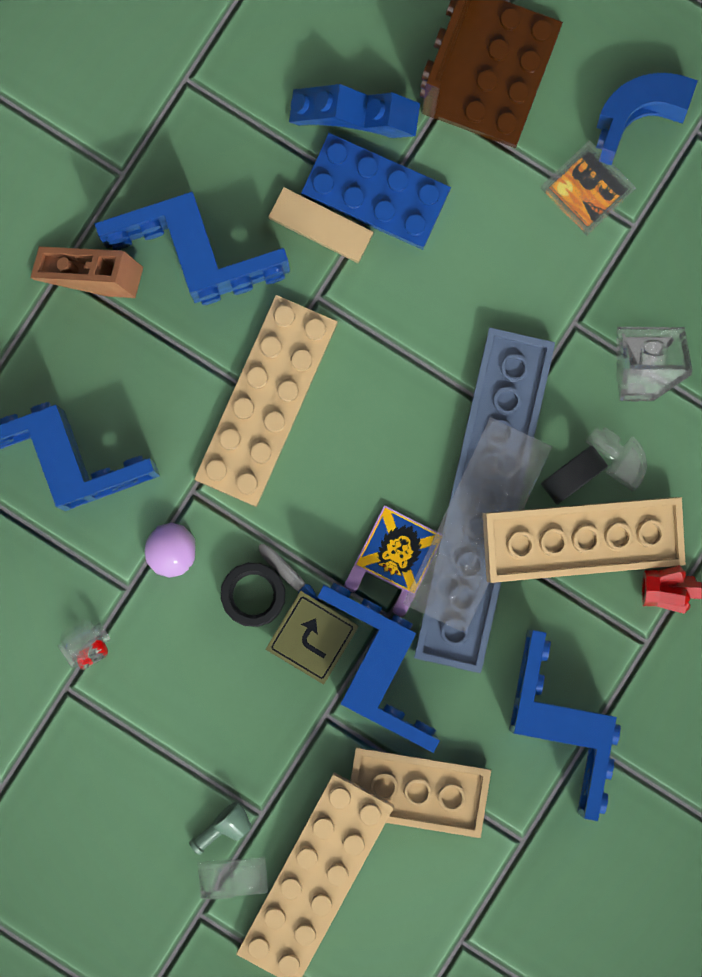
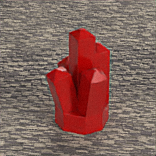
[642,565,702,614]

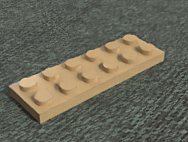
[194,295,338,507]
[482,497,686,583]
[236,772,394,977]

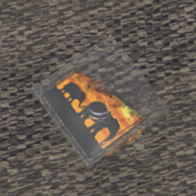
[541,140,636,236]

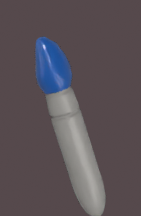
[259,544,320,602]

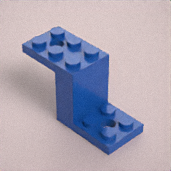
[94,191,290,305]
[0,402,160,511]
[317,582,440,753]
[509,630,621,821]

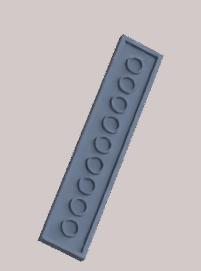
[414,327,555,673]

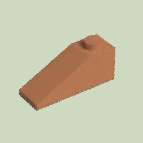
[30,247,143,298]

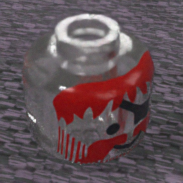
[57,619,111,670]

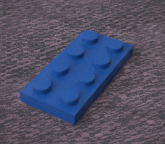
[301,133,451,250]

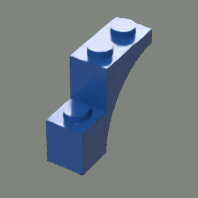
[289,84,420,138]

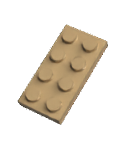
[351,747,491,838]

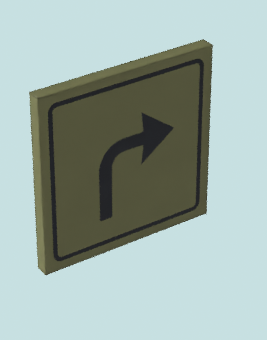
[265,591,359,685]

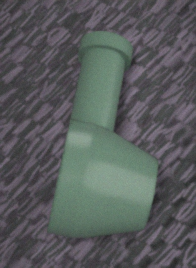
[189,801,251,855]

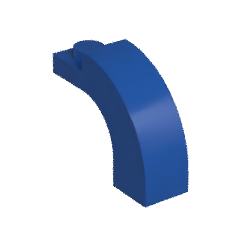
[596,73,698,166]

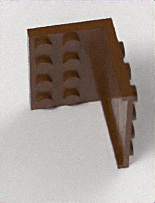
[419,0,563,148]

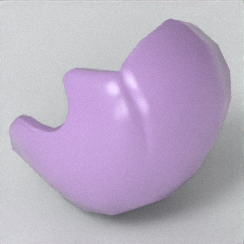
[145,523,195,578]

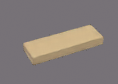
[269,187,374,264]

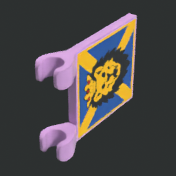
[344,505,442,617]

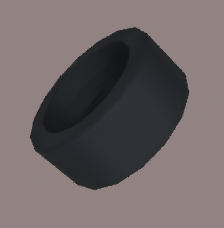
[541,445,608,505]
[221,562,286,627]

